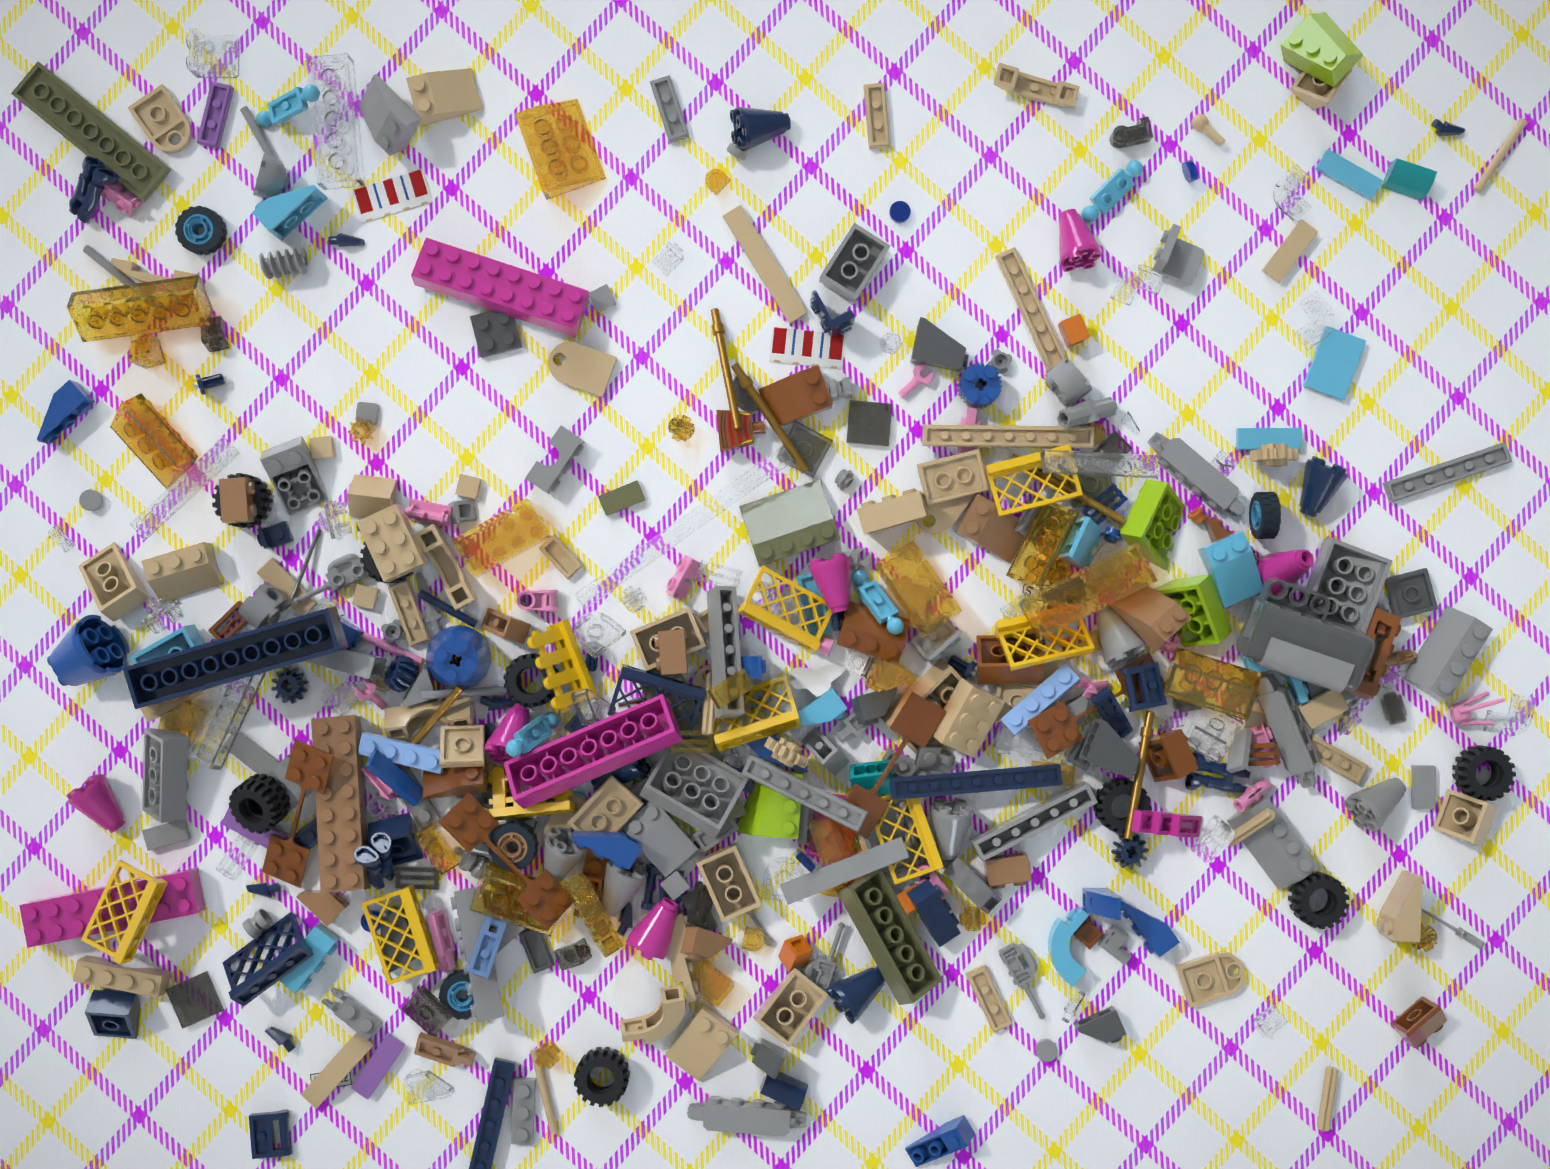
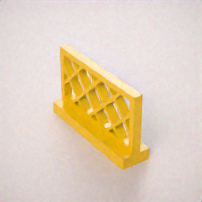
[985,444,1083,517]
[737,565,832,652]
[995,603,1095,671]
[713,676,802,752]
[874,794,944,885]
[81,860,168,964]
[361,885,440,985]

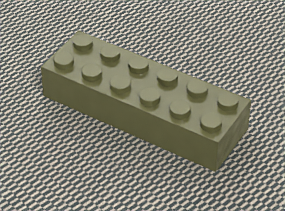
[836,869,943,1005]

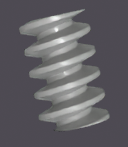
[259,247,308,279]

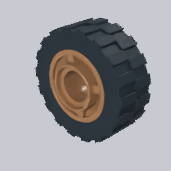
[488,821,539,871]

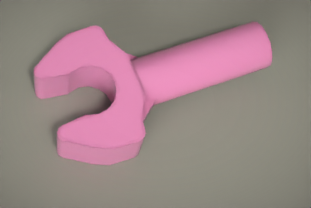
[898,364,934,399]
[1076,676,1109,699]
[354,679,387,710]

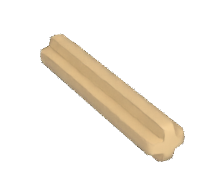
[701,673,715,736]
[1225,808,1276,846]
[1317,1066,1339,1131]

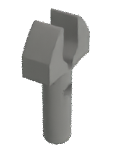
[849,548,870,578]

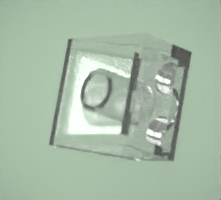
[1185,702,1244,764]

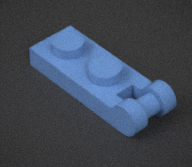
[466,913,507,979]

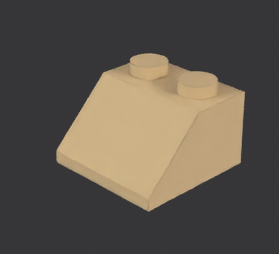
[1433,789,1498,848]

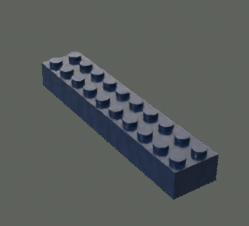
[122,606,349,709]

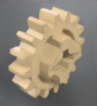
[1250,443,1299,467]
[764,737,810,768]

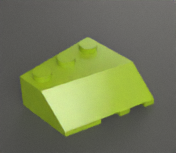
[1280,12,1363,87]
[1120,479,1184,570]
[1154,574,1232,648]
[735,771,803,839]

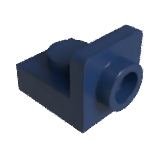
[257,521,294,550]

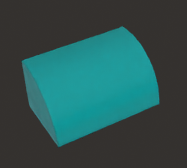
[1381,158,1438,201]
[850,759,895,795]

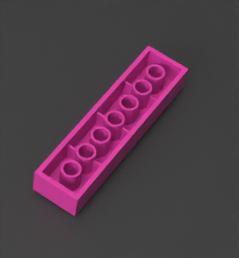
[411,238,590,338]
[504,694,683,809]
[19,867,206,948]

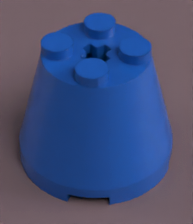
[47,615,130,686]
[426,625,491,689]

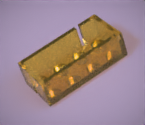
[452,498,551,578]
[875,540,962,638]

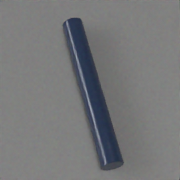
[417,589,478,628]

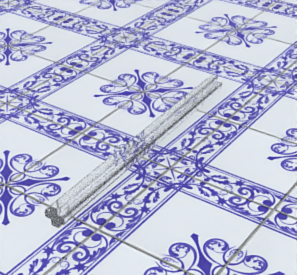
[574,446,794,610]

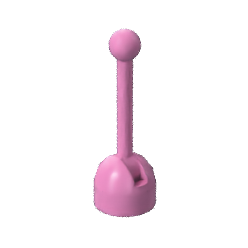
[818,638,834,656]

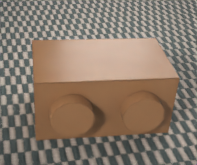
[219,477,257,524]
[654,629,688,675]
[983,852,1032,889]

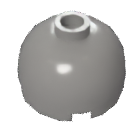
[253,154,290,198]

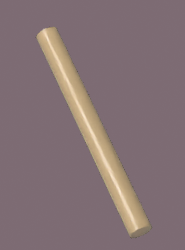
[1473,118,1527,193]
[530,1048,559,1135]

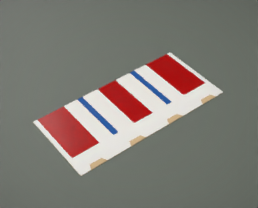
[352,169,432,223]
[769,327,846,369]

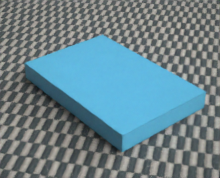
[1303,326,1366,401]

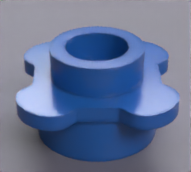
[1100,526,1123,544]

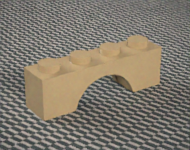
[415,524,478,610]
[384,697,475,740]
[73,955,171,998]

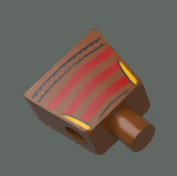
[716,410,766,453]

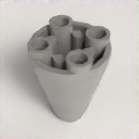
[1095,606,1146,669]
[1343,777,1407,832]
[931,798,974,860]
[543,826,587,883]
[601,859,648,917]

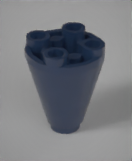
[730,107,791,151]
[1299,456,1349,518]
[590,757,651,790]
[825,966,885,1025]

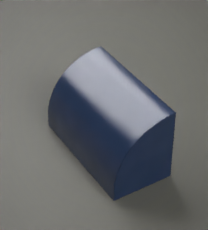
[760,1072,808,1111]

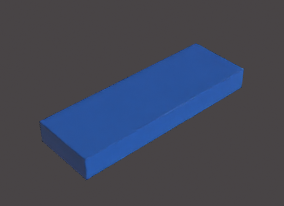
[365,749,423,806]

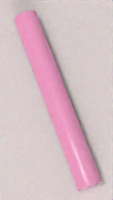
[362,632,424,666]

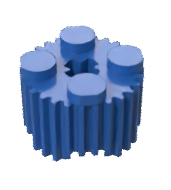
[957,363,1002,409]

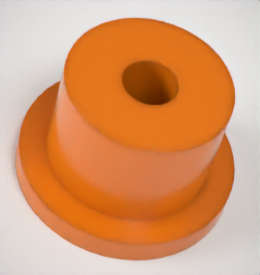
[1187,507,1206,524]

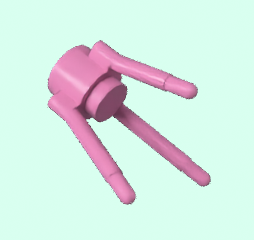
[1449,691,1505,727]

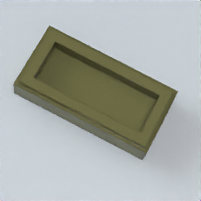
[598,480,646,516]

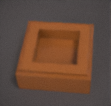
[1073,919,1104,950]

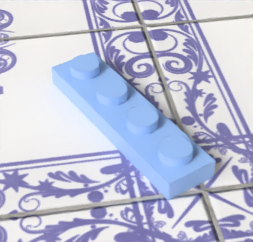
[1000,663,1080,737]
[358,732,443,774]

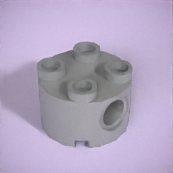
[1044,357,1093,407]
[238,582,291,629]

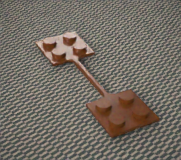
[1027,652,1169,759]
[832,691,947,839]
[262,739,334,888]
[438,792,576,931]

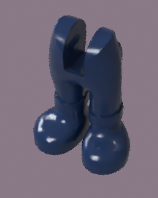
[69,156,120,223]
[1185,751,1251,793]
[354,832,395,890]

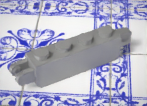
[1147,432,1246,517]
[1258,673,1319,788]
[686,1096,807,1137]

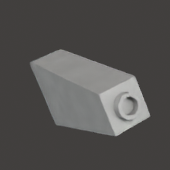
[305,649,387,679]

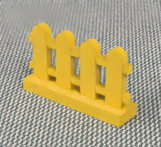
[527,619,599,713]
[486,767,576,821]

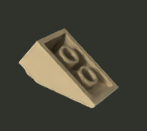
[406,68,483,126]
[78,542,150,622]
[1376,870,1423,942]
[753,968,828,1047]
[665,1003,737,1081]

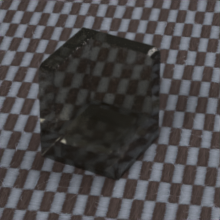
[1093,430,1132,469]

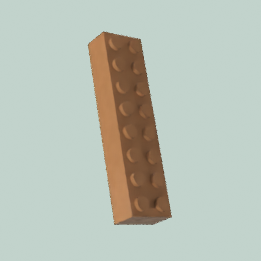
[311,715,371,893]

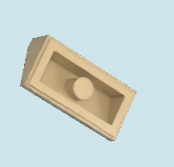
[1298,689,1349,729]

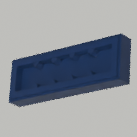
[1090,686,1133,738]

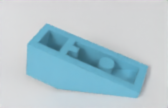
[798,687,847,727]

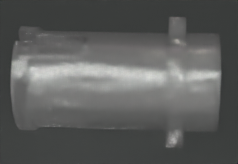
[47,525,76,553]

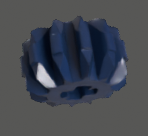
[383,655,419,693]
[271,668,309,704]
[1111,834,1149,870]

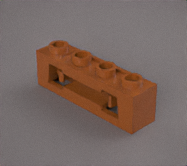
[1343,608,1401,700]

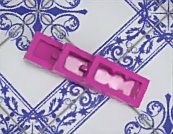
[1131,809,1202,837]

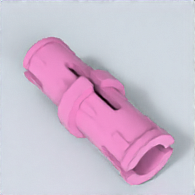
[1233,778,1272,812]

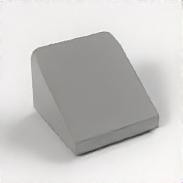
[448,499,477,524]

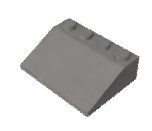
[1306,538,1392,633]
[639,740,749,839]

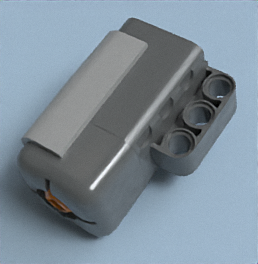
[1236,577,1375,693]

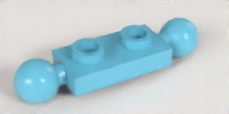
[256,84,320,128]
[1081,160,1143,223]
[852,570,904,635]
[506,712,560,757]

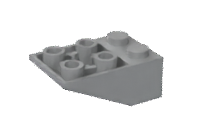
[260,436,329,515]

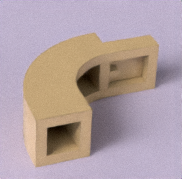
[619,985,685,1044]

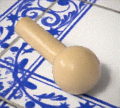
[1191,114,1226,146]

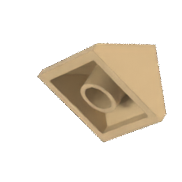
[1290,69,1352,110]
[347,474,398,518]

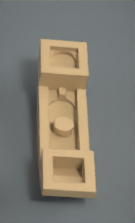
[993,62,1080,108]
[111,258,202,288]
[301,1032,374,1109]

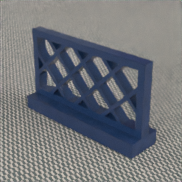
[608,664,706,739]
[222,911,314,1006]

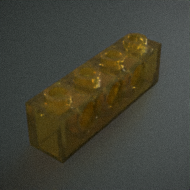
[562,871,623,958]

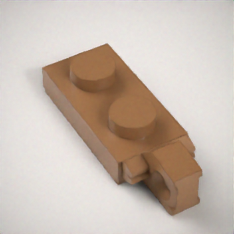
[414,1032,476,1067]

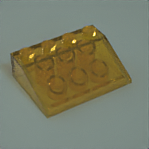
[515,99,606,200]

